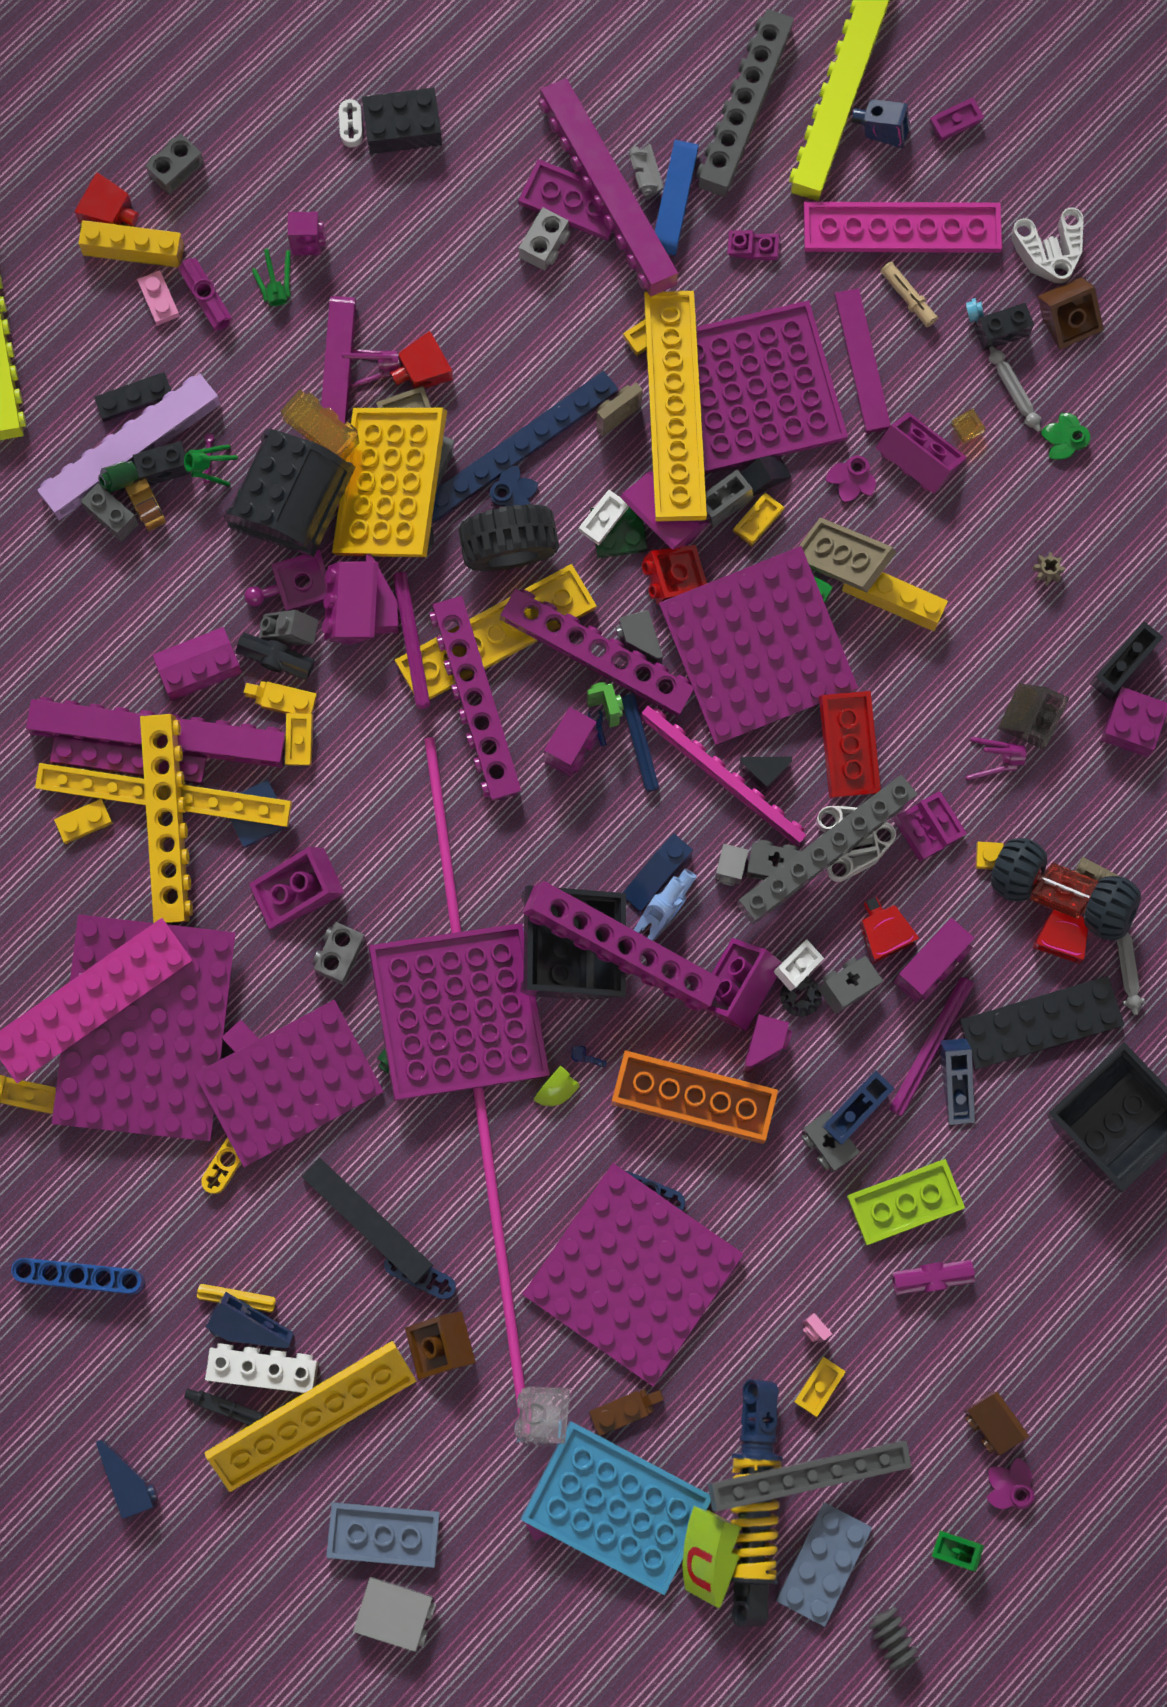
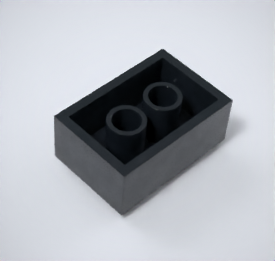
[362,87,442,155]

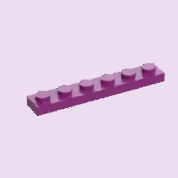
[50,737,207,785]

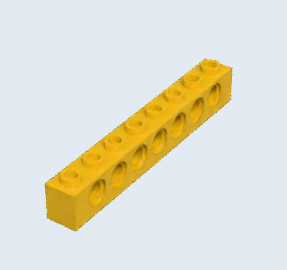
[140,714,193,923]

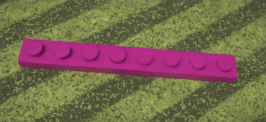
[641,706,806,847]

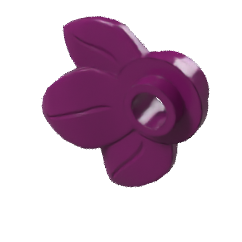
[826,455,876,503]
[986,1458,1034,1509]

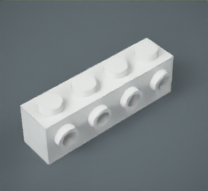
[205,1343,319,1393]

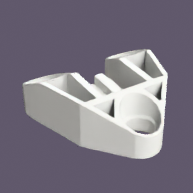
[1011,208,1083,284]
[816,806,896,882]

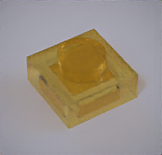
[950,408,986,444]

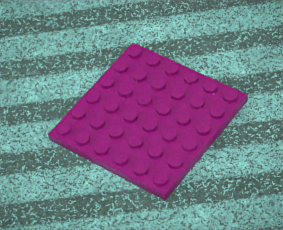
[696,300,848,474]
[659,546,858,745]
[368,923,550,1101]
[522,1163,743,1387]

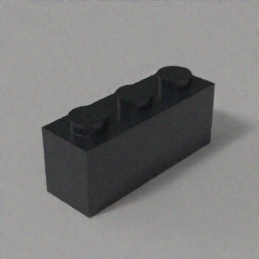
[1090,621,1163,700]

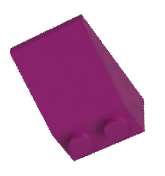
[249,847,345,929]

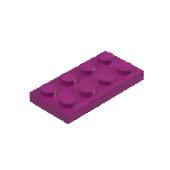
[518,159,613,241]

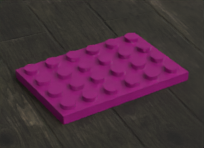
[194,1000,384,1167]

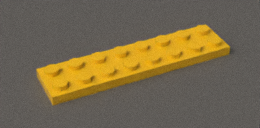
[395,564,597,700]
[204,1341,416,1492]

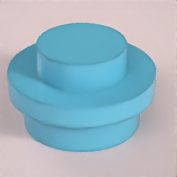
[966,298,984,322]

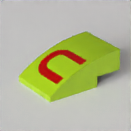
[683,1506,741,1608]

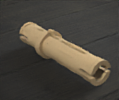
[880,262,938,328]

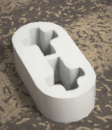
[339,99,363,148]

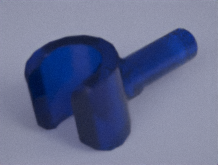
[588,709,607,747]
[571,1046,607,1068]

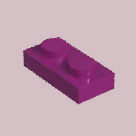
[929,97,984,142]

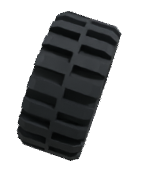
[458,504,559,572]

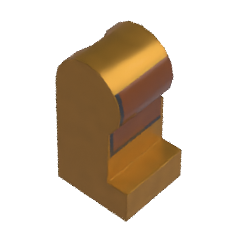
[125,478,166,532]

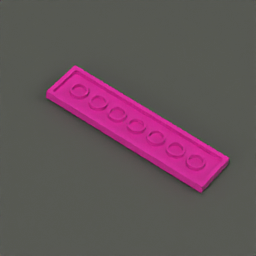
[803,202,1002,253]
[0,918,193,1083]

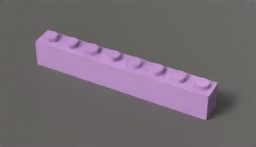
[37,374,221,520]

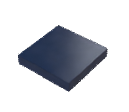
[230,780,291,849]

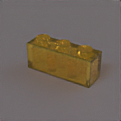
[280,389,360,460]

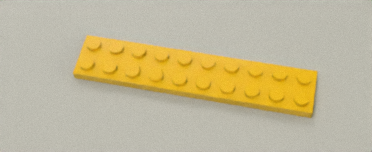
[644,291,707,521]

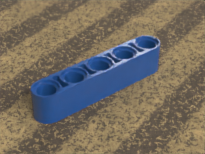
[655,140,699,256]
[11,1258,145,1295]

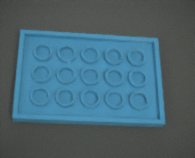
[520,1421,711,1595]

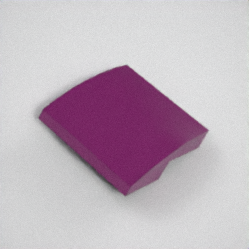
[893,791,967,862]

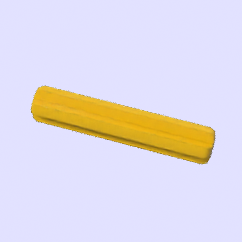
[197,1284,276,1313]

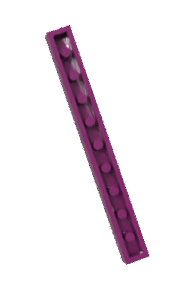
[538,78,678,297]
[26,697,286,768]

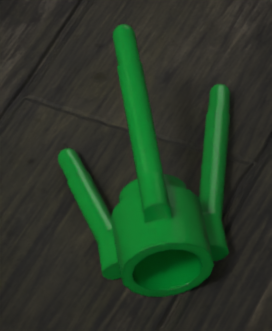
[252,248,291,306]
[184,445,238,487]

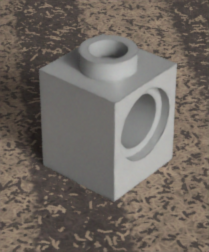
[715,844,748,886]

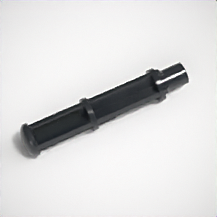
[184,1388,264,1425]

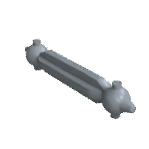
[988,346,1041,432]
[1116,923,1145,1015]

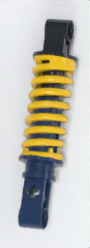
[730,1379,783,1627]

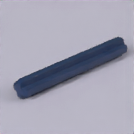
[621,694,659,792]

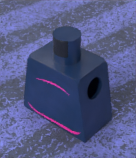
[852,99,910,148]

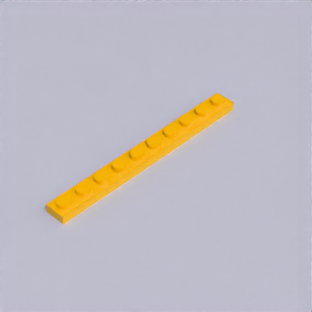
[35,763,292,827]

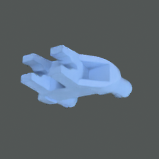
[634,868,697,941]

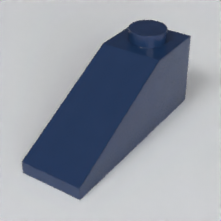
[622,833,693,912]
[940,1038,975,1125]
[822,1070,895,1145]
[205,1292,294,1348]
[95,1440,158,1519]

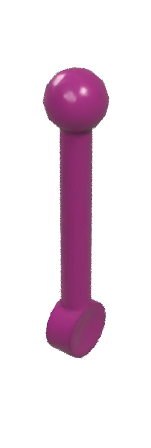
[203,433,215,483]

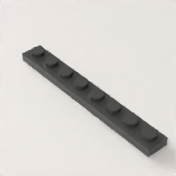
[708,1441,912,1511]

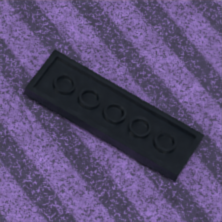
[959,976,1124,1070]

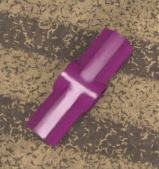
[177,258,233,331]
[892,1260,975,1295]

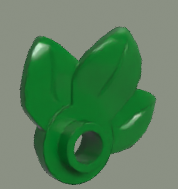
[1041,413,1091,460]

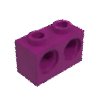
[288,212,326,255]

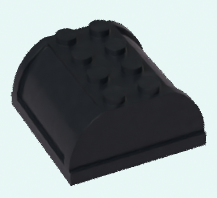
[223,429,356,557]
[521,885,626,1000]
[1047,1042,1167,1193]

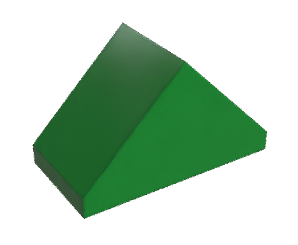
[932,1531,984,1572]

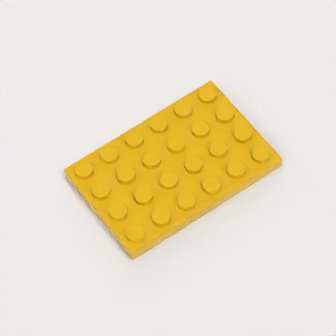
[332,408,447,557]

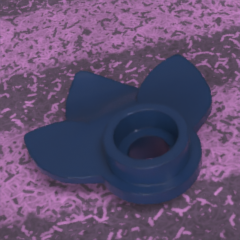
[490,466,539,507]

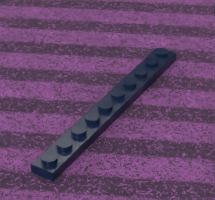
[431,370,619,526]

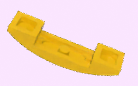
[0,1075,56,1114]

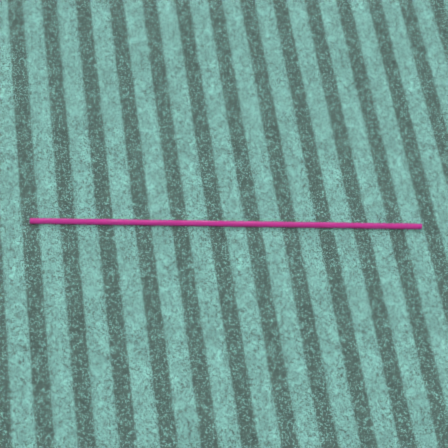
[424,737,531,1434]

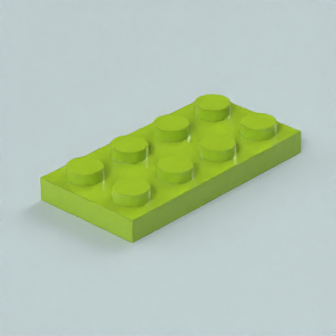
[847,1159,965,1246]

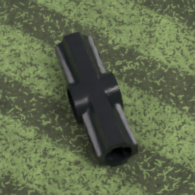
[235,632,315,681]

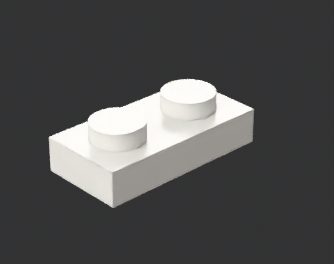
[579,490,629,545]
[773,939,824,991]

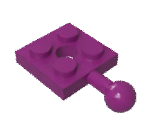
[244,550,327,611]

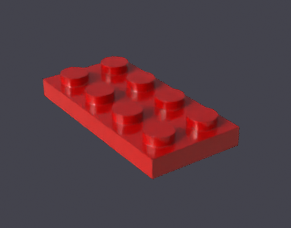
[819,691,881,798]

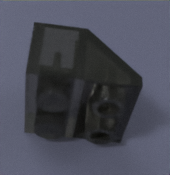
[997,683,1069,750]

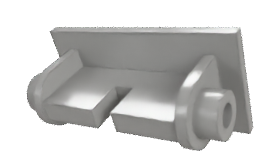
[628,144,664,200]

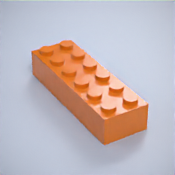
[611,1050,778,1144]

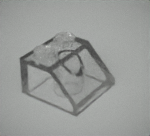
[514,1387,570,1447]

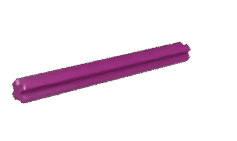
[393,571,430,709]
[889,977,973,1116]

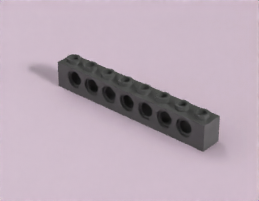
[696,9,794,198]
[737,774,918,926]

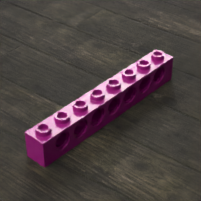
[500,589,695,718]
[429,596,521,802]
[522,881,721,1011]

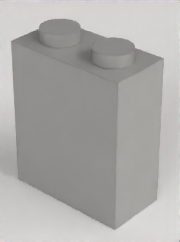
[353,1577,436,1652]

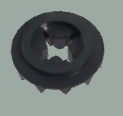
[780,976,822,1017]

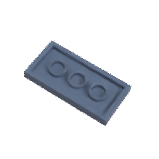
[326,1502,440,1567]
[776,1502,872,1627]

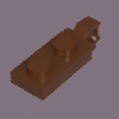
[589,1389,664,1436]

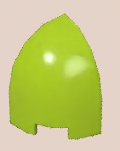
[534,1066,580,1107]

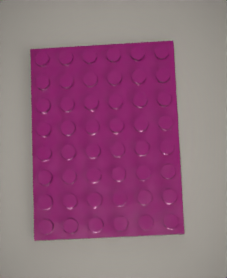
[52,914,236,1141]

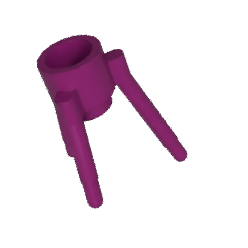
[342,349,399,388]
[965,737,1026,780]

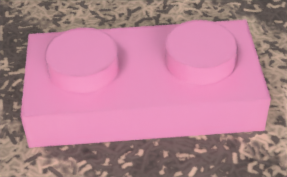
[137,270,180,326]
[802,1313,832,1343]

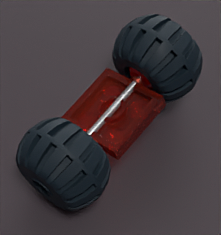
[991,838,1141,940]

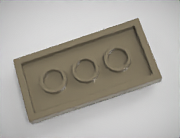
[798,517,896,593]

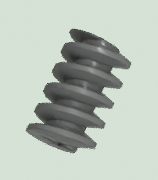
[868,1607,921,1670]

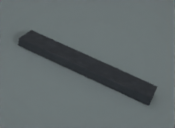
[302,1158,434,1285]

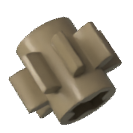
[1032,552,1065,586]

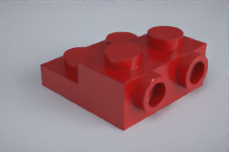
[642,545,707,605]

